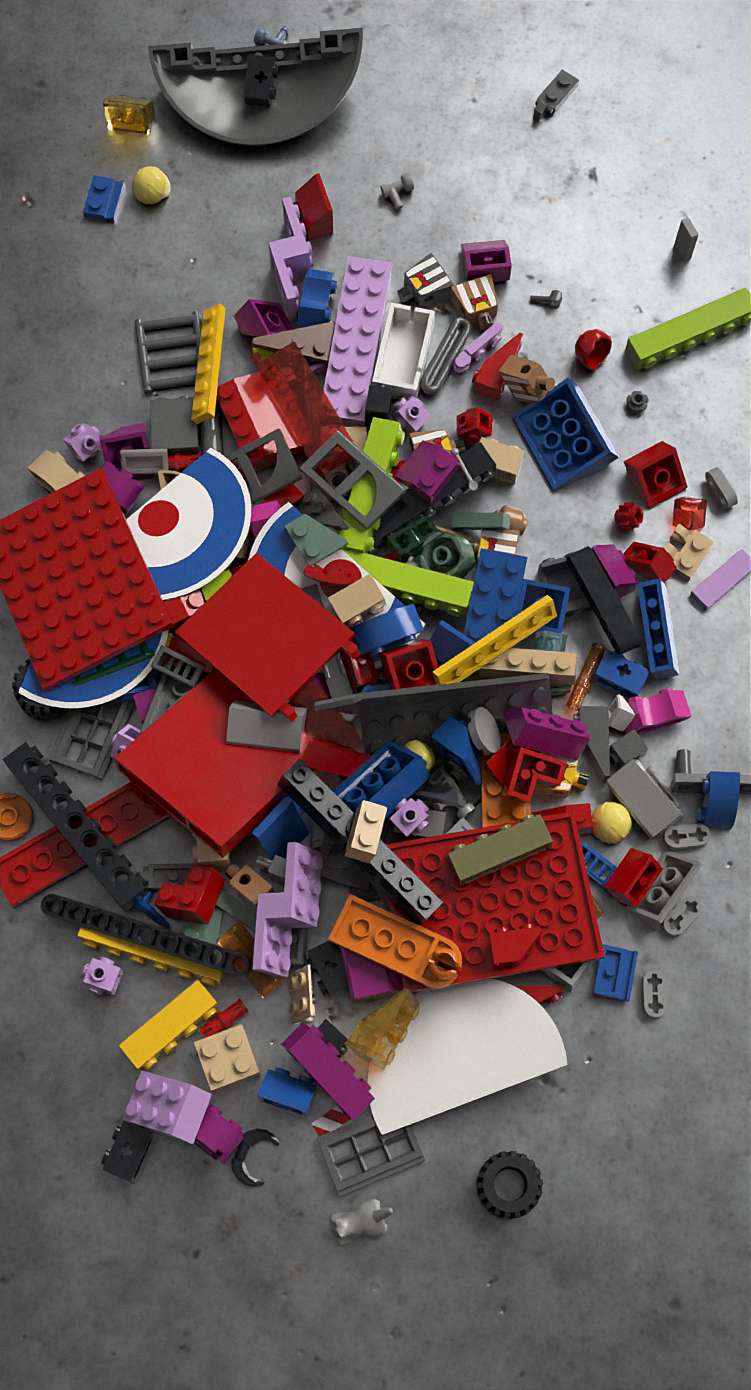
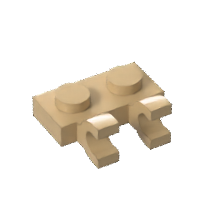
[663,524,714,580]

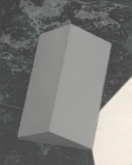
[226,700,307,752]
[605,759,684,839]
[625,850,702,930]

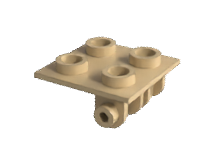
[287,965,316,1024]

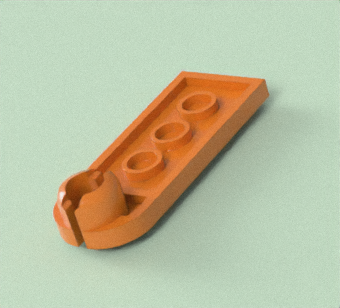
[480,734,531,827]
[328,894,462,989]

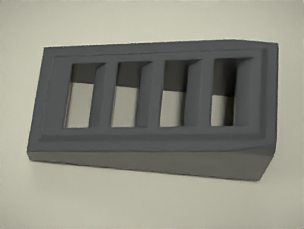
[150,645,205,688]

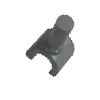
[530,290,563,308]

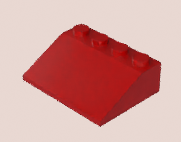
[217,367,315,473]

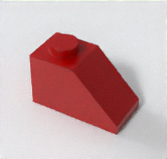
[623,541,677,583]

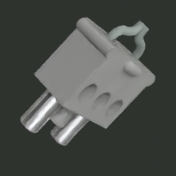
[256,855,286,886]

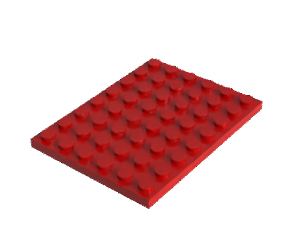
[0,468,175,692]
[386,811,605,994]

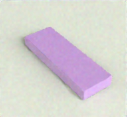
[690,549,751,610]

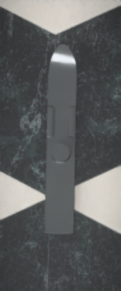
[301,584,355,721]

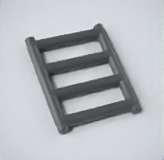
[135,311,202,394]

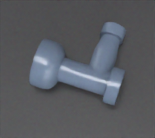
[254,26,290,45]

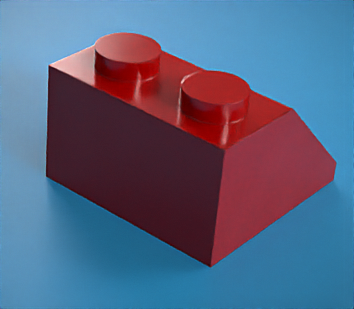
[293,173,333,241]
[624,441,688,508]
[379,639,439,690]

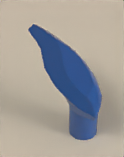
[134,889,171,928]

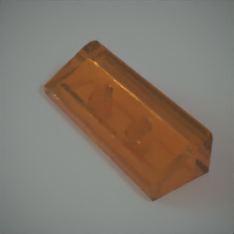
[216,922,286,998]

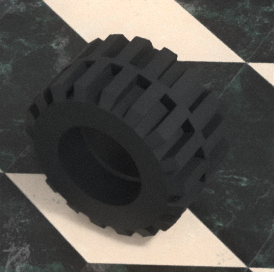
[12,658,68,721]
[476,1151,543,1219]

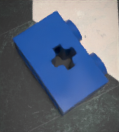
[593,649,650,699]

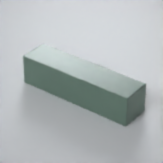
[451,512,511,530]
[216,890,257,932]

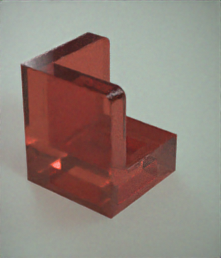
[672,496,707,530]

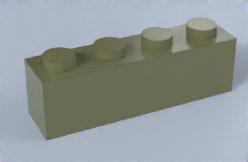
[448,814,553,886]

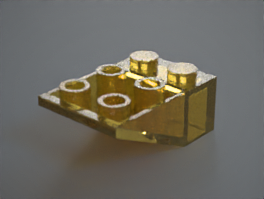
[346,988,420,1070]

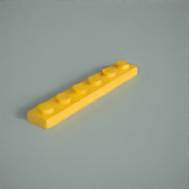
[191,303,226,424]
[433,595,557,685]
[78,927,225,987]

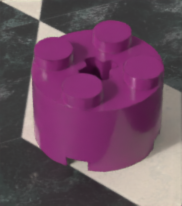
[101,461,145,514]
[194,1103,244,1164]

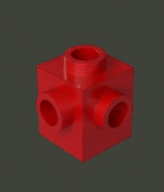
[456,407,492,443]

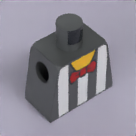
[397,253,454,307]

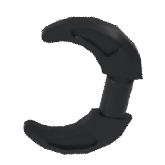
[231,1128,279,1187]

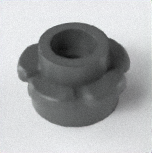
[626,391,649,413]

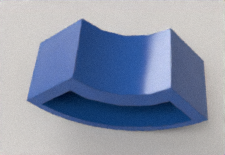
[297,268,337,328]
[350,604,424,656]
[698,771,740,829]

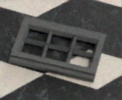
[49,697,135,780]
[317,1114,425,1197]

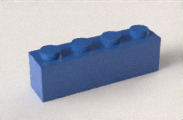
[637,578,680,680]

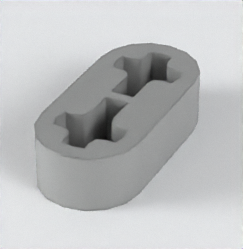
[705,467,738,509]
[663,824,711,850]
[662,896,703,937]
[642,970,667,1019]

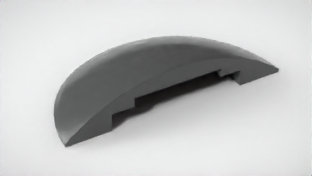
[148,27,363,145]

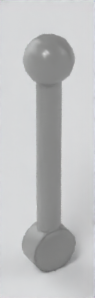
[450,448,478,491]
[647,766,682,808]

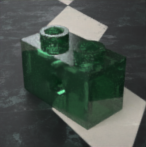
[388,514,440,564]

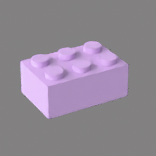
[122,1070,212,1144]

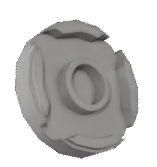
[468,707,501,755]

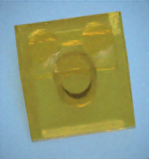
[103,95,155,134]

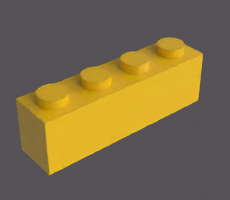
[119,980,219,1072]

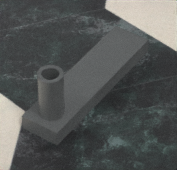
[671,749,751,794]

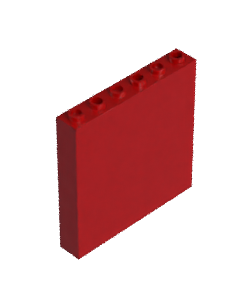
[115,668,319,858]

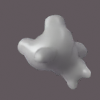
[330,1199,393,1246]

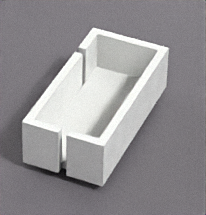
[372,303,435,399]

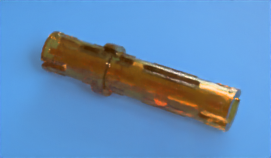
[566,643,607,711]

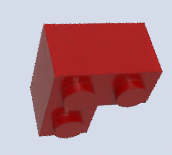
[501,747,567,804]
[154,864,225,925]

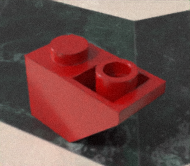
[489,924,541,968]

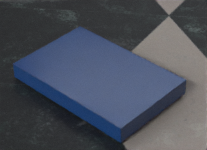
[252,797,310,861]

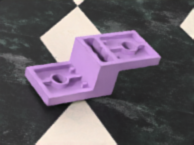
[269,197,313,322]
[253,842,323,978]

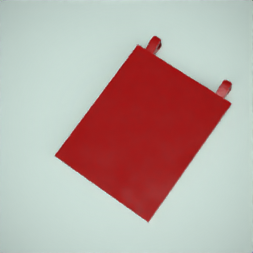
[175,553,360,722]

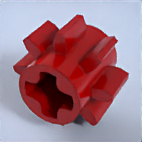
[614,502,643,531]

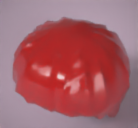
[574,329,612,370]

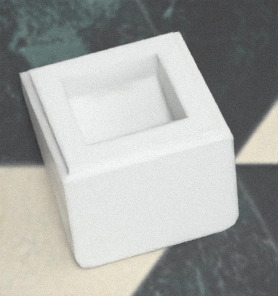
[609,694,635,731]

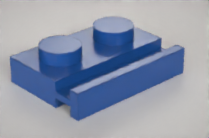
[83,175,125,222]
[593,944,638,1002]

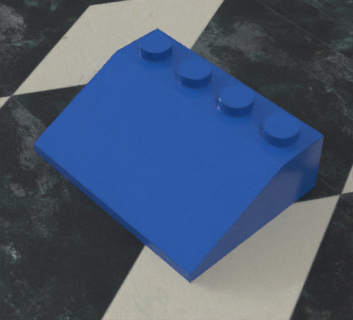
[512,377,619,491]

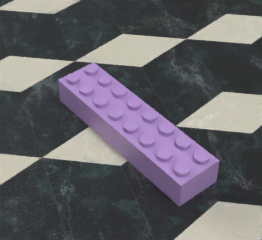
[319,256,392,427]

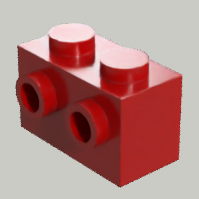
[604,848,663,908]

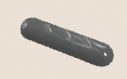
[420,316,471,394]
[200,386,224,456]

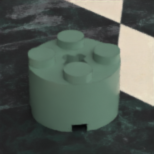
[420,532,476,579]

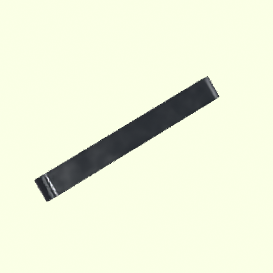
[41,894,253,977]

